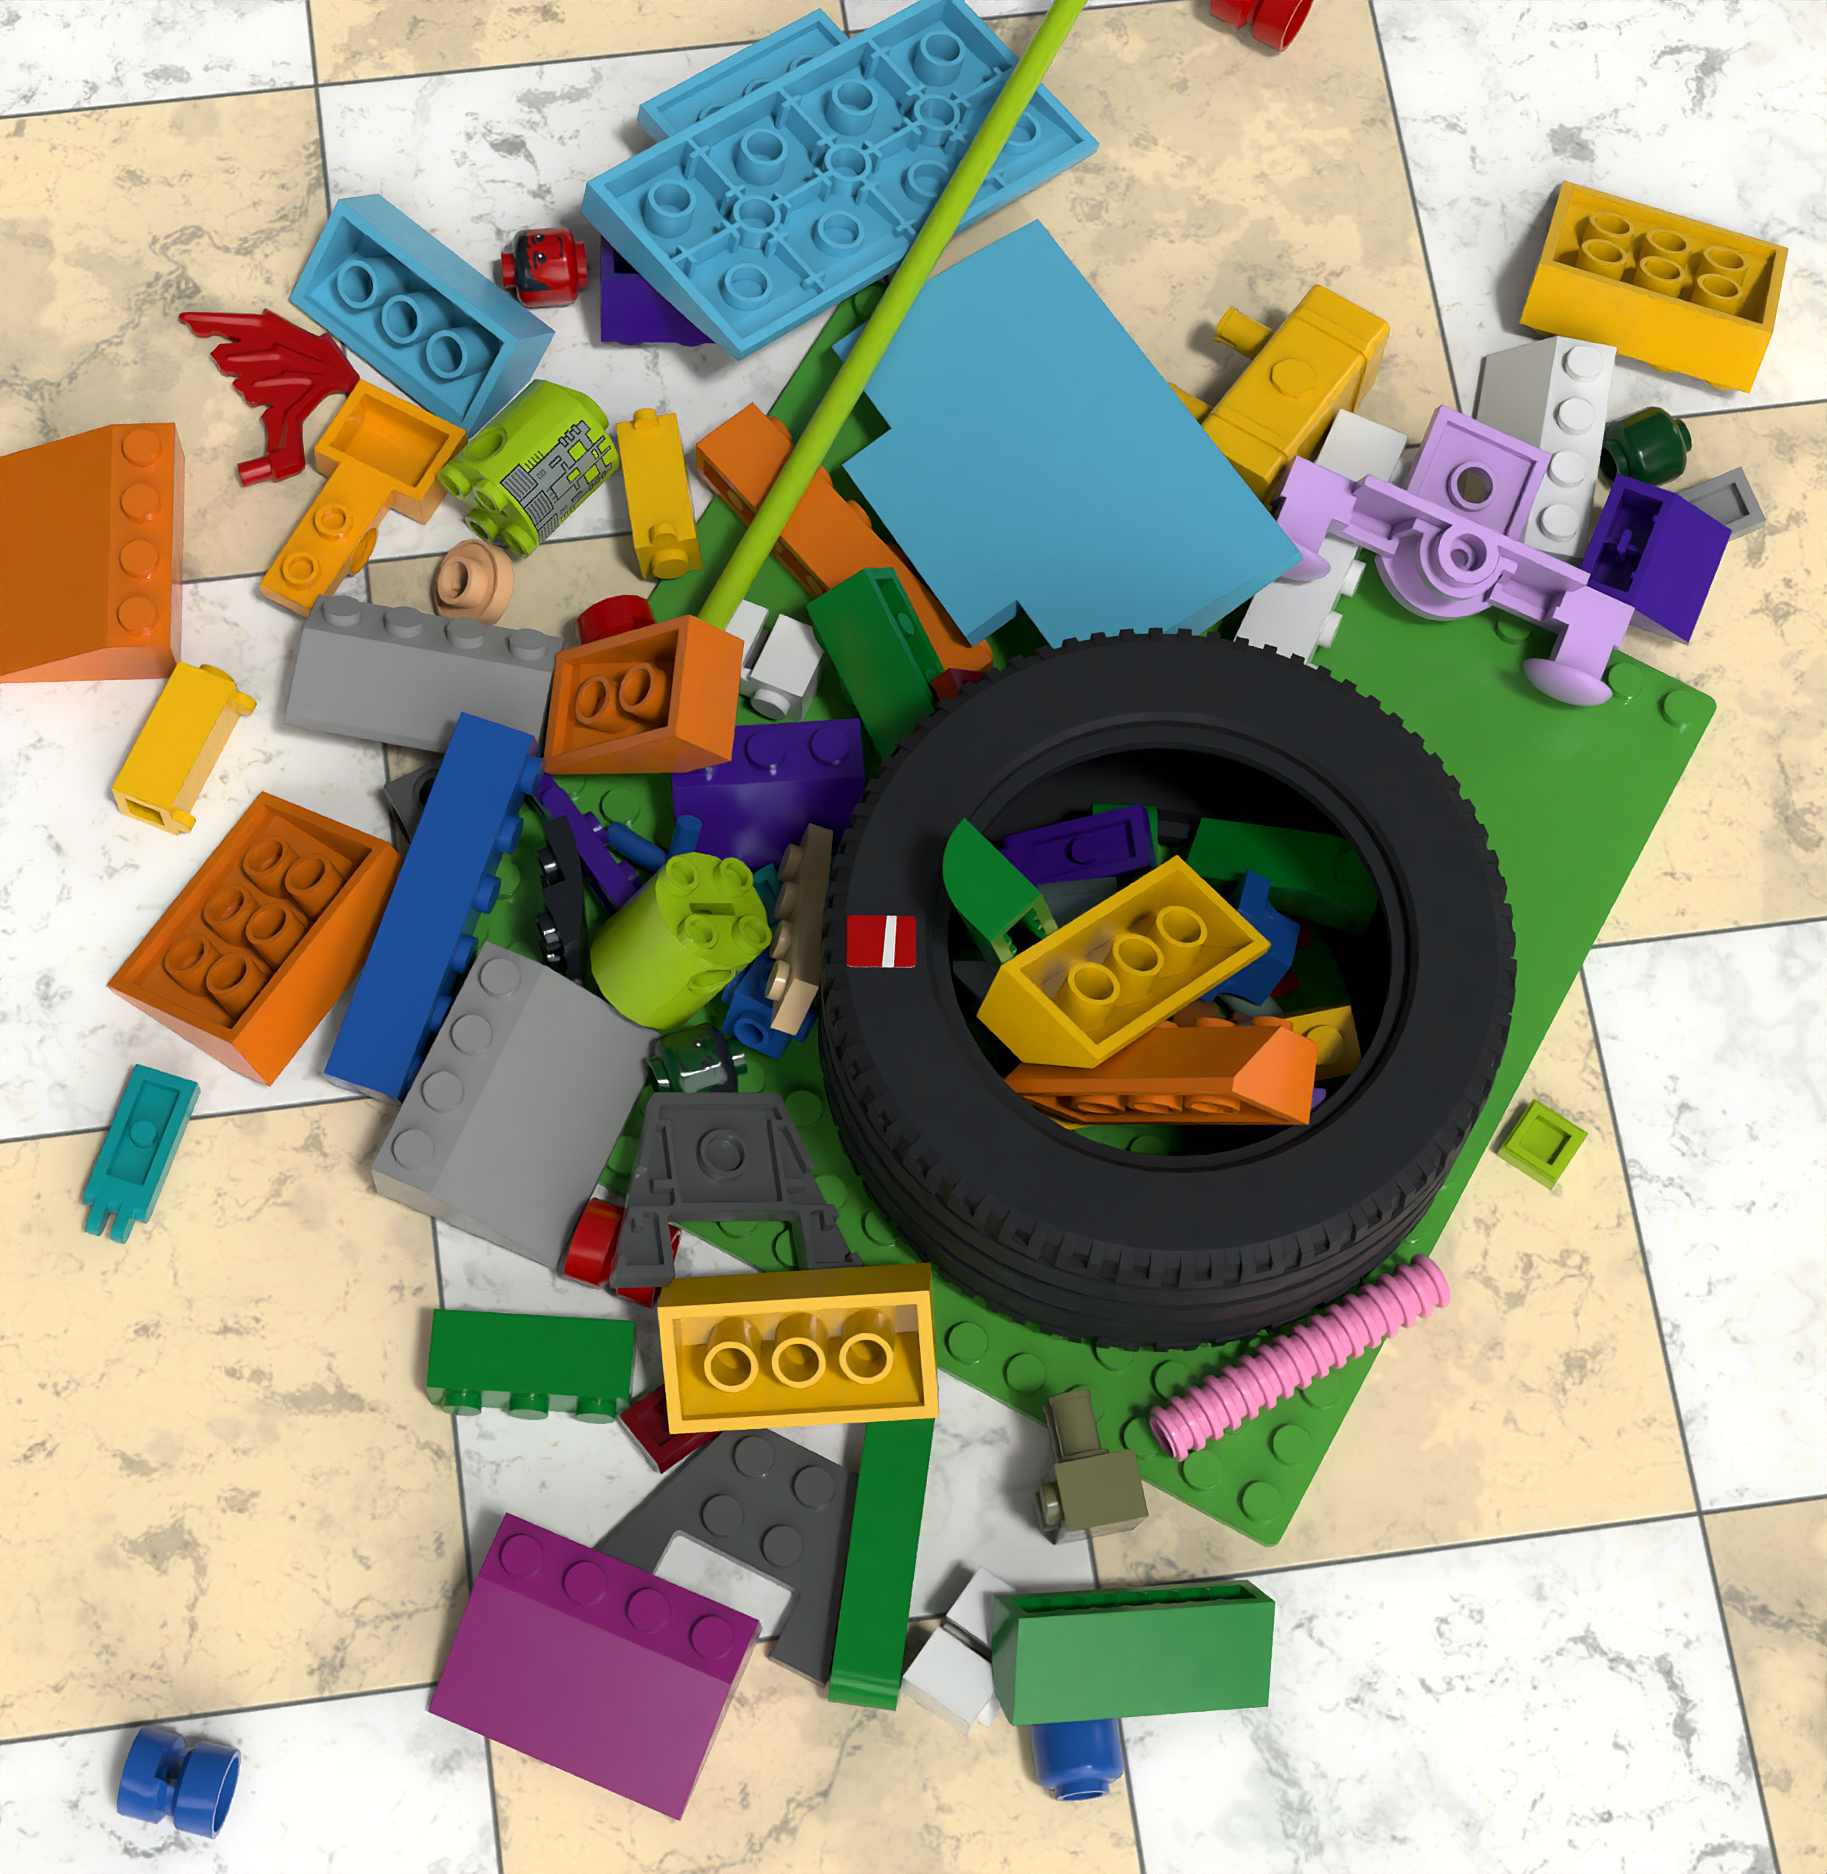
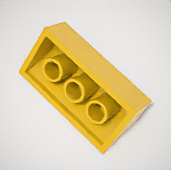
[976,855,1271,1069]
[657,1262,939,1434]

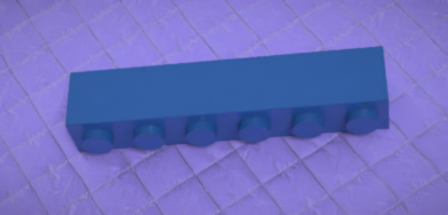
[324,711,546,1107]

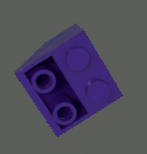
[1580,473,1732,646]

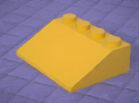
[1519,180,1789,394]

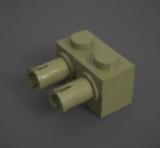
[1033,1389,1149,1546]

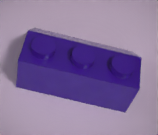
[671,718,865,872]

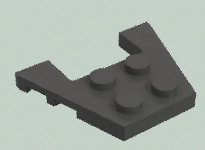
[609,1092,864,1288]
[597,1428,859,1688]

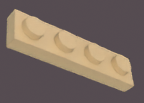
[765,823,833,1036]

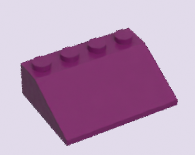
[428,1512,763,1821]

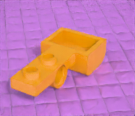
[259,379,468,618]

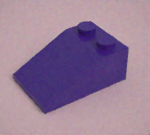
[600,233,717,347]

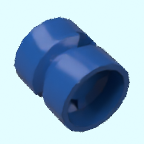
[117,1725,241,1839]

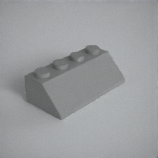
[285,594,565,754]

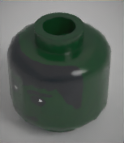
[646,1023,747,1093]

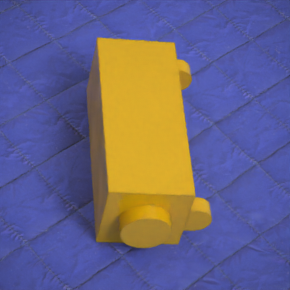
[616,408,704,580]
[111,661,257,836]

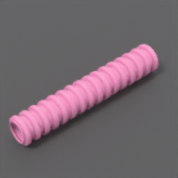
[1149,1253,1450,1462]

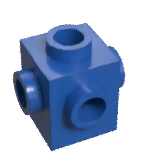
[721,943,819,1061]

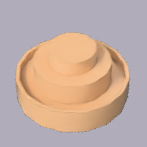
[434,538,514,625]

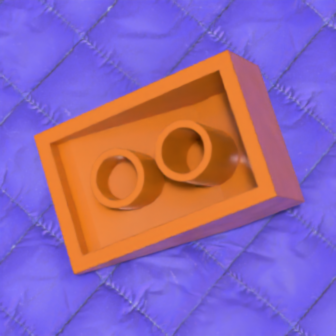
[543,614,744,775]

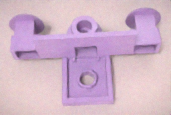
[1269,404,1635,706]

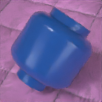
[1030,1718,1124,1801]

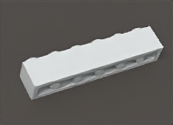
[1233,408,1412,670]

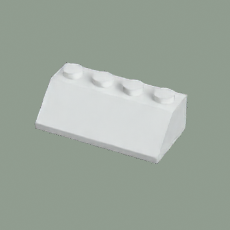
[1463,336,1617,569]

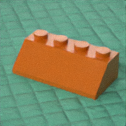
[1004,1016,1319,1125]

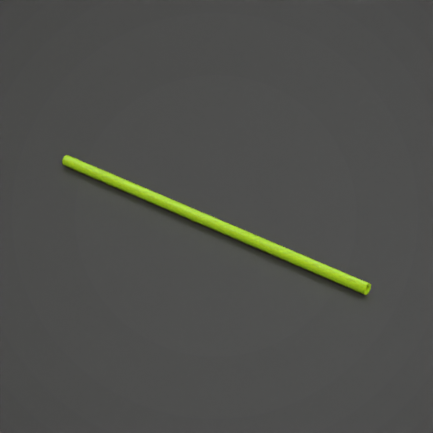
[696,0,1088,631]

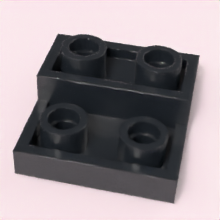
[535,815,588,988]

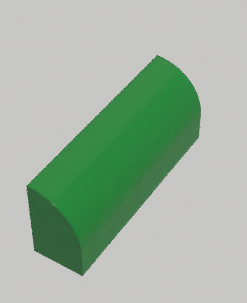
[943,817,1058,976]
[991,1580,1275,1726]

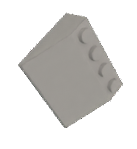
[370,941,663,1269]

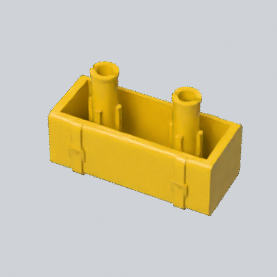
[1168,284,1390,518]

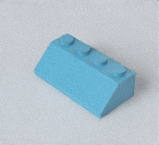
[289,194,556,439]

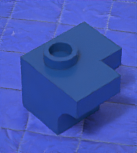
[1199,869,1301,1006]

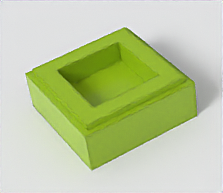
[1497,1098,1588,1190]

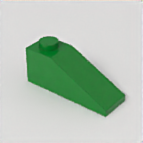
[1186,817,1379,939]

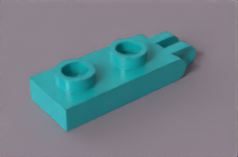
[83,1064,201,1244]

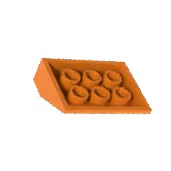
[0,422,185,684]
[107,791,404,1087]

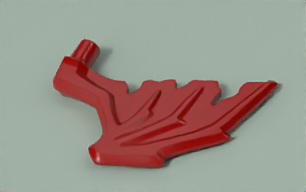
[179,308,360,487]

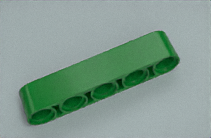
[828,1386,939,1711]

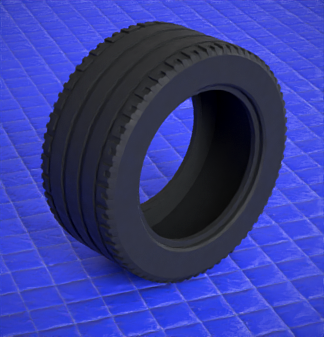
[818,628,1517,1352]

